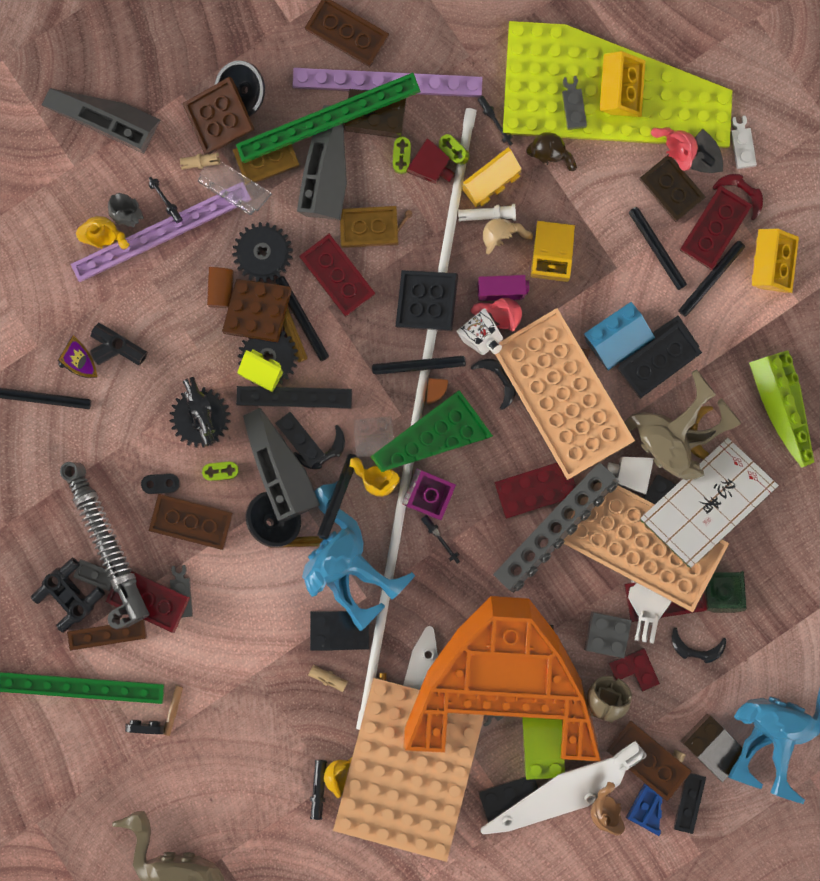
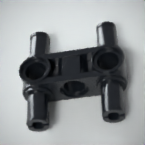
[183,377,216,447]
[31,557,105,633]

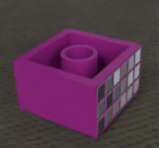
[402,468,456,520]

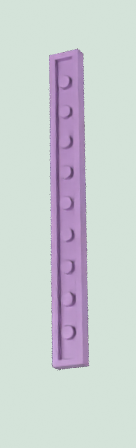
[293,68,482,97]
[71,183,252,282]

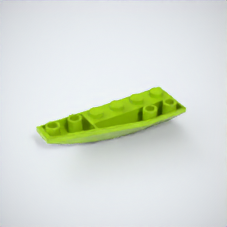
[749,350,815,467]

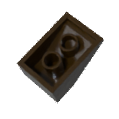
[680,714,743,782]

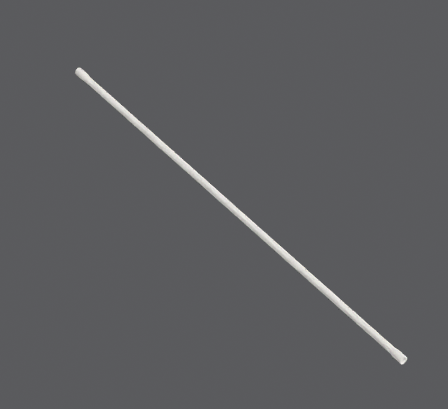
[356,108,477,730]

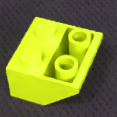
[237,349,283,392]

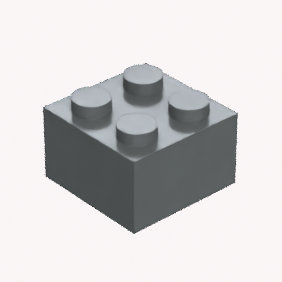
[584,612,632,658]

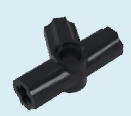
[90,322,148,366]

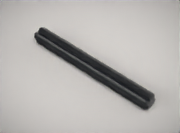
[629,207,687,290]
[678,241,745,317]
[275,276,329,361]
[372,356,466,375]
[0,388,91,409]
[317,454,357,540]

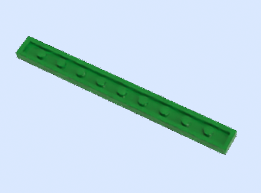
[236,73,421,163]
[0,672,165,704]

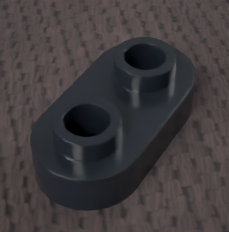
[141,473,180,494]
[125,720,164,734]

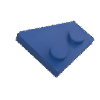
[626,783,663,836]

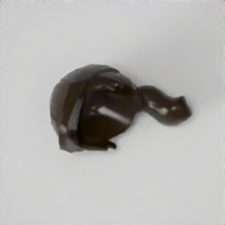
[526,132,577,171]

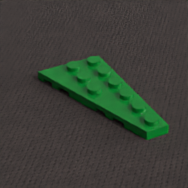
[370,390,493,472]

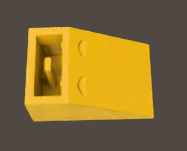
[530,221,575,282]

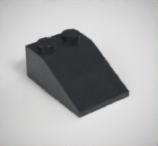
[310,611,369,651]

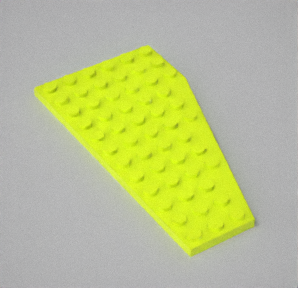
[503,21,733,148]

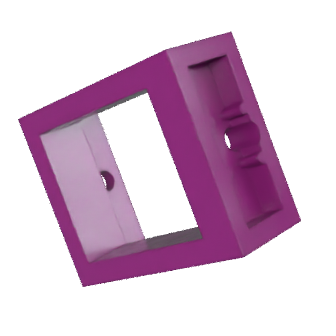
[477,275,529,301]

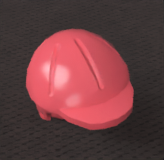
[651,127,698,171]
[470,298,522,332]

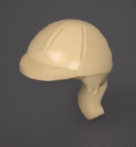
[483,218,533,255]

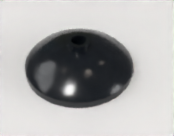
[215,61,265,117]
[246,492,301,548]

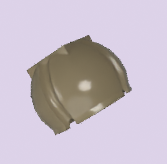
[587,676,632,723]

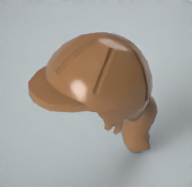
[590,782,625,836]

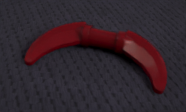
[713,174,763,220]

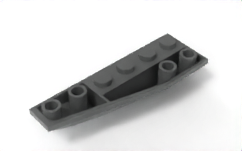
[42,88,161,154]
[297,105,347,220]
[243,408,320,521]

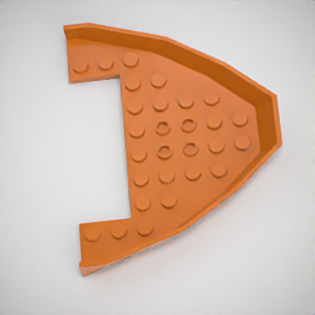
[403,596,600,761]

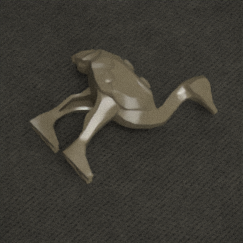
[625,369,741,480]
[112,811,225,881]

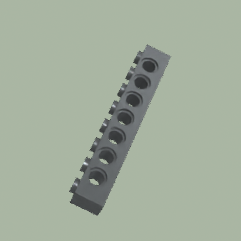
[493,462,619,593]

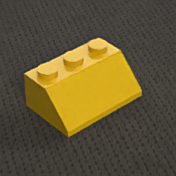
[600,51,645,117]
[462,147,522,207]
[752,229,799,293]

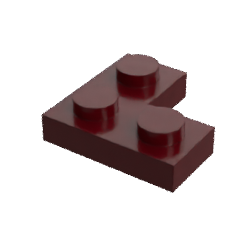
[609,648,660,692]

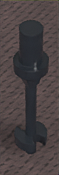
[477,96,513,146]
[149,177,183,223]
[421,515,460,564]

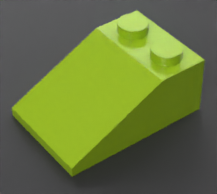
[522,717,565,780]

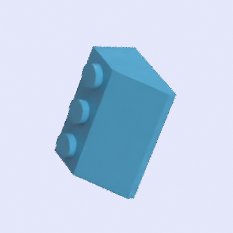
[584,302,655,370]

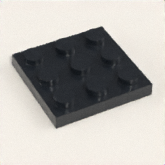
[395,270,458,331]

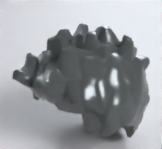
[108,193,144,227]

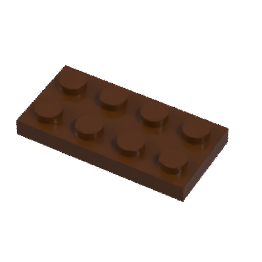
[305,0,389,68]
[148,494,233,550]
[606,721,692,802]

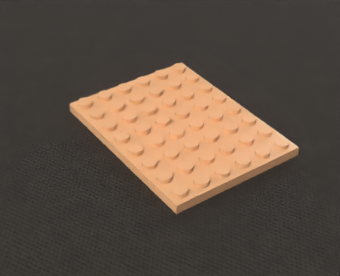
[333,678,484,862]

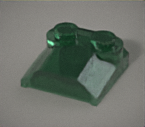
[706,571,747,613]

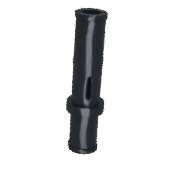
[310,760,327,820]

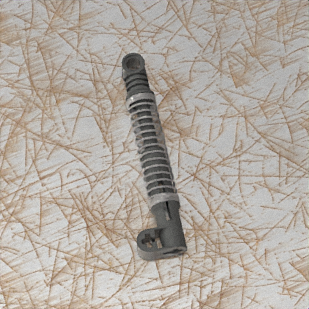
[60,462,150,629]

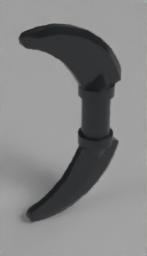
[471,359,516,410]
[294,425,345,470]
[672,627,726,664]

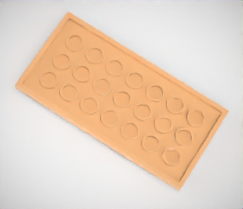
[495,308,635,480]
[558,483,729,612]

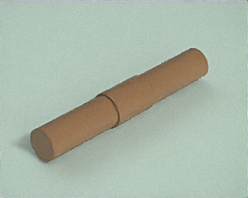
[163,685,183,736]

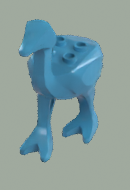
[302,481,415,631]
[728,688,820,804]

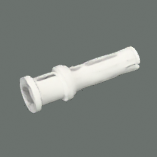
[458,204,516,222]

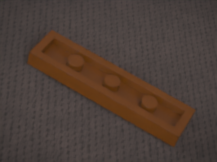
[67,619,147,651]

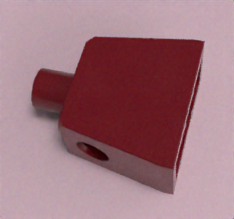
[407,138,455,184]

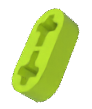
[439,134,470,165]
[393,137,411,174]
[202,462,239,481]

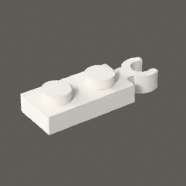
[731,116,757,169]

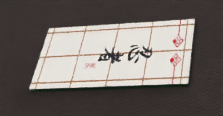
[640,438,779,569]

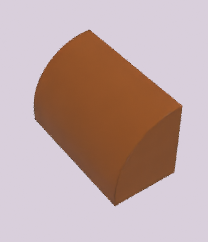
[207,267,234,308]
[427,378,448,405]

